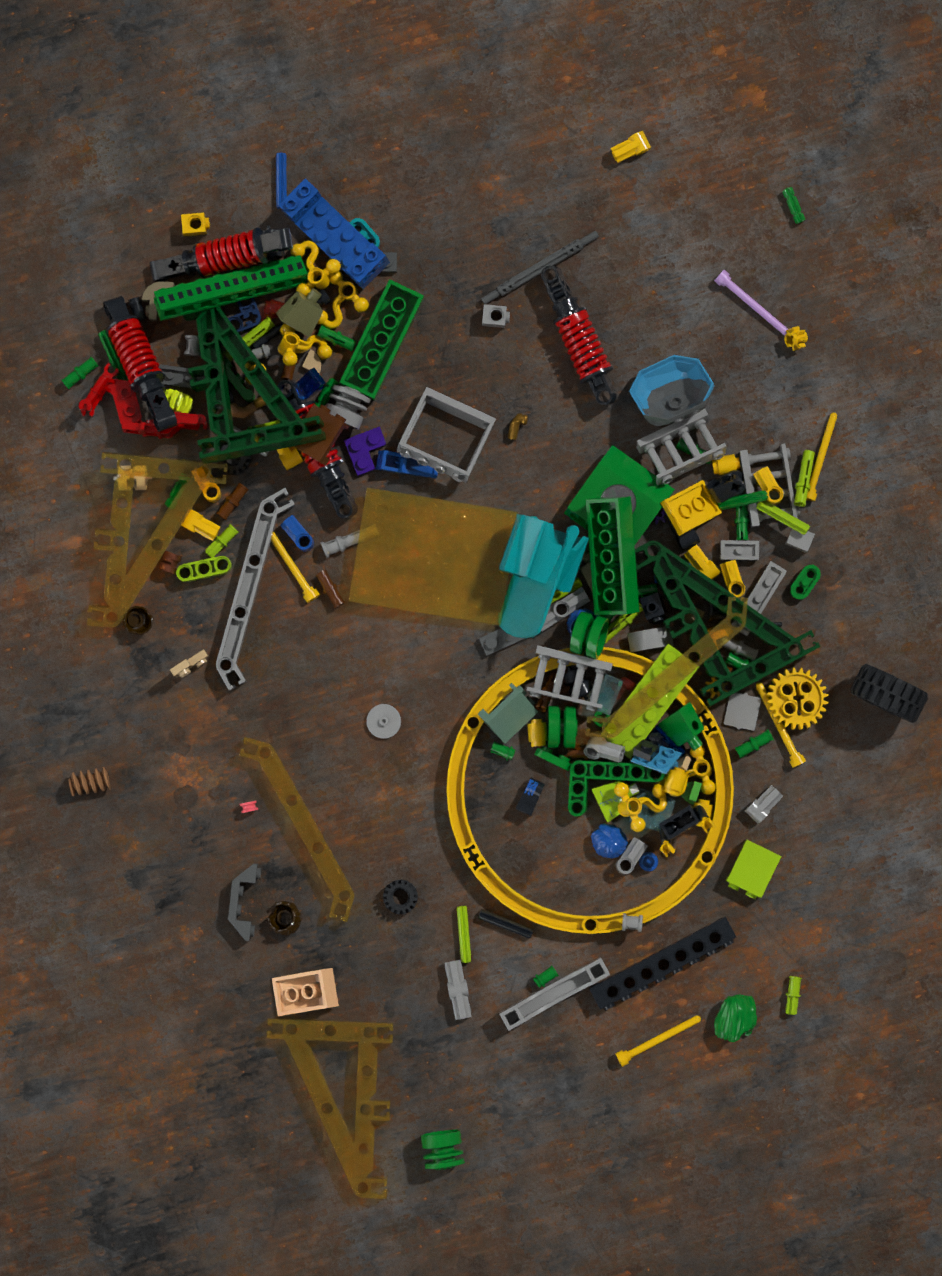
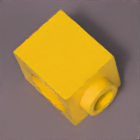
[181,213,210,237]

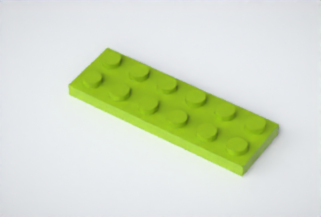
[600,643,699,759]

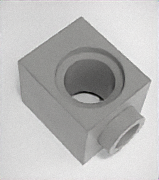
[482,304,510,328]

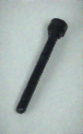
[252,289,331,349]

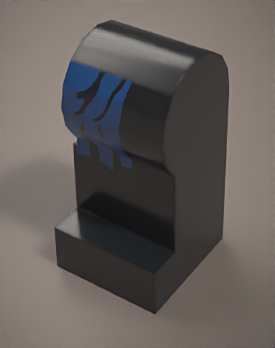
[515,777,545,816]

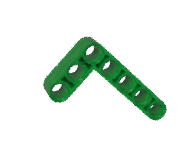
[568,761,666,817]

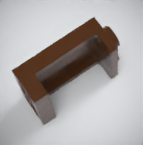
[294,404,350,466]

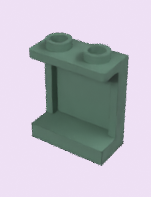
[478,683,538,743]

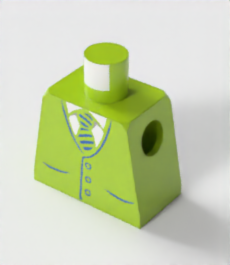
[591,780,640,822]

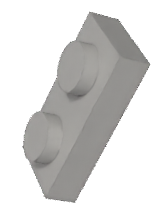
[720,540,759,560]

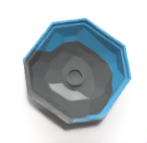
[629,355,714,426]

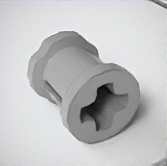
[184,335,201,357]
[622,913,643,932]

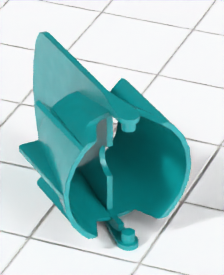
[498,514,589,638]

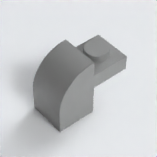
[627,627,674,652]

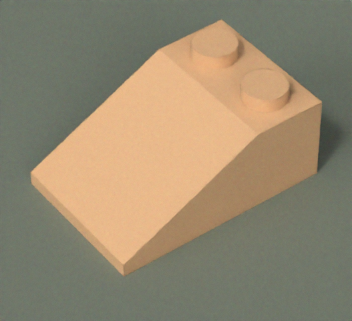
[272,968,339,1016]

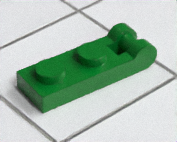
[225,358,255,403]

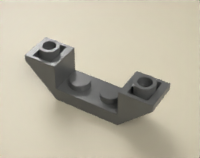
[228,863,261,941]

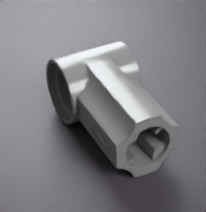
[584,734,625,762]
[744,785,783,824]
[616,837,648,874]

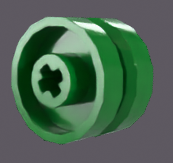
[570,611,609,659]
[548,706,577,748]

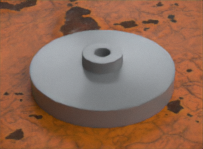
[367,704,401,739]

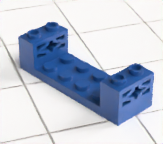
[278,178,390,289]

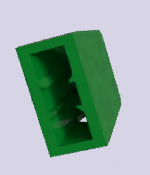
[658,702,704,751]

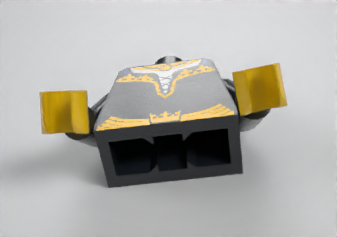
[659,805,716,857]

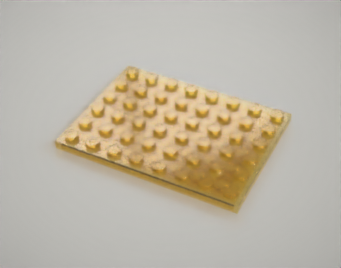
[349,488,518,626]

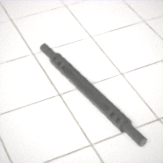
[481,231,599,304]

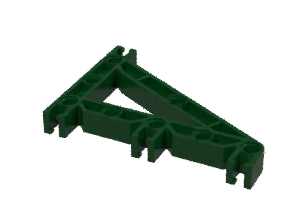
[182,306,326,464]
[635,541,820,707]

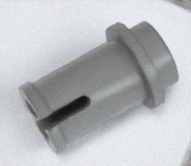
[251,344,272,360]

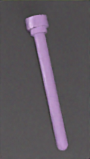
[715,270,788,336]

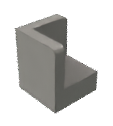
[785,529,815,553]

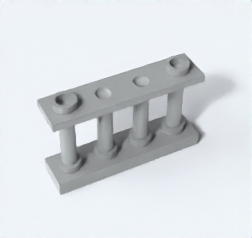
[636,409,726,486]
[738,444,800,528]
[526,645,613,712]

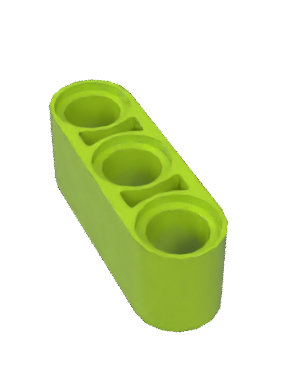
[176,556,232,582]

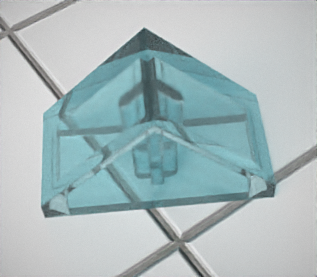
[597,674,623,715]

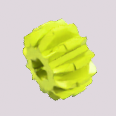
[165,389,193,413]

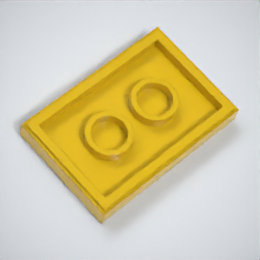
[660,480,722,536]

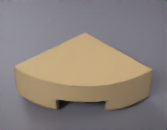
[302,349,321,375]
[672,754,691,772]

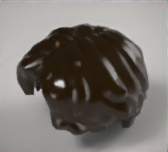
[267,901,302,936]

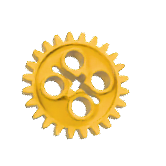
[766,667,828,730]

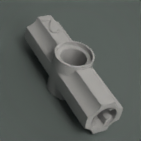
[541,587,590,632]
[445,960,472,1020]

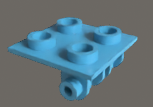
[631,746,682,774]

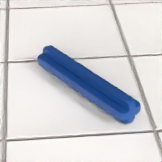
[276,153,287,209]

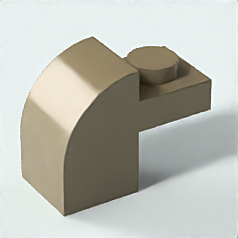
[142,282,175,322]

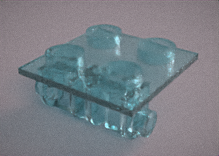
[629,788,676,832]

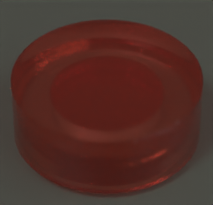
[618,677,637,692]

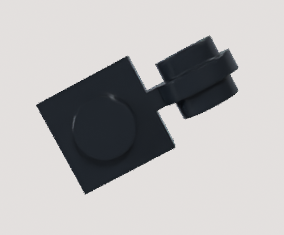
[633,732,664,762]

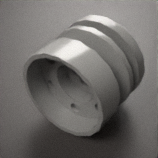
[325,385,371,430]

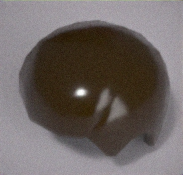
[123,606,153,635]

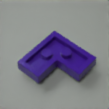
[344,426,386,476]

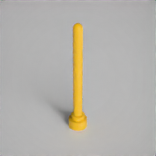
[806,412,837,502]
[271,532,320,603]
[756,682,806,768]
[615,1015,701,1067]

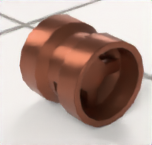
[158,551,182,575]

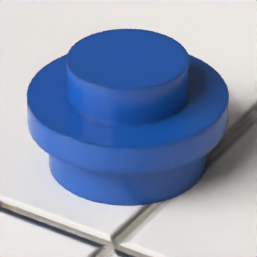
[639,852,658,871]

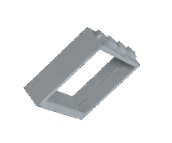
[397,387,496,483]

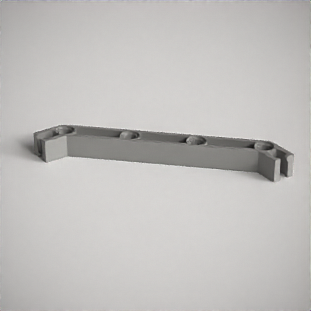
[216,488,295,691]

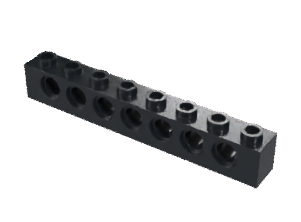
[589,916,737,1011]

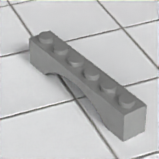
[499,957,610,1031]

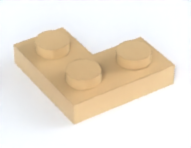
[170,649,209,678]

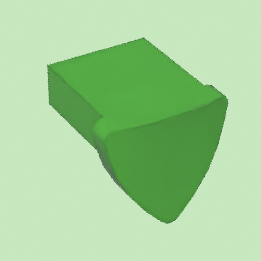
[681,781,702,805]

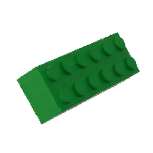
[339,279,424,401]
[586,496,639,615]

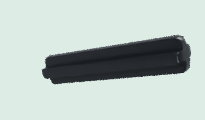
[478,909,533,938]

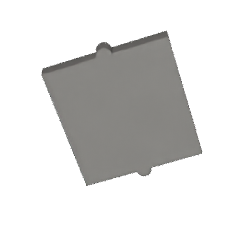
[723,693,761,731]

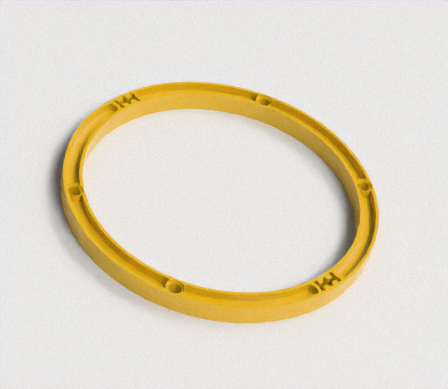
[447,647,734,934]

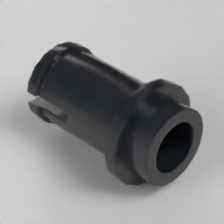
[128,297,147,320]

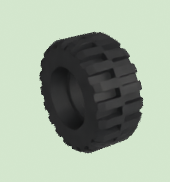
[851,664,928,723]

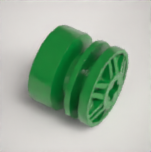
[421,1129,465,1170]

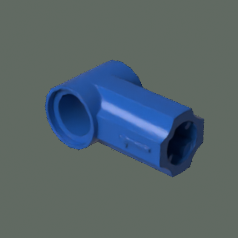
[280,515,314,552]

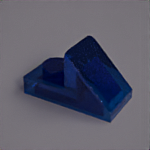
[290,368,326,401]

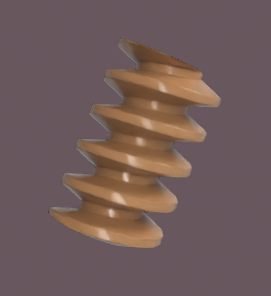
[69,767,111,797]

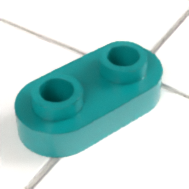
[350,218,380,248]

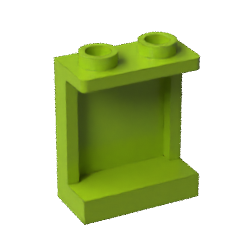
[725,839,782,900]

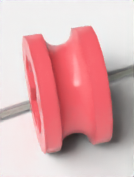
[240,801,258,813]

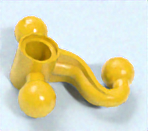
[290,241,341,296]
[317,271,369,329]
[277,323,332,366]
[659,746,716,797]
[614,782,667,832]

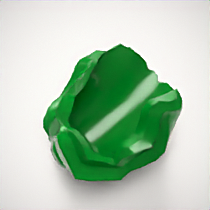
[714,994,757,1042]

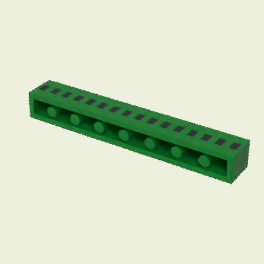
[154,255,308,321]

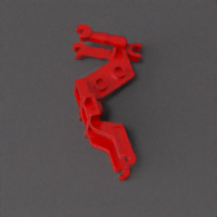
[79,363,208,439]

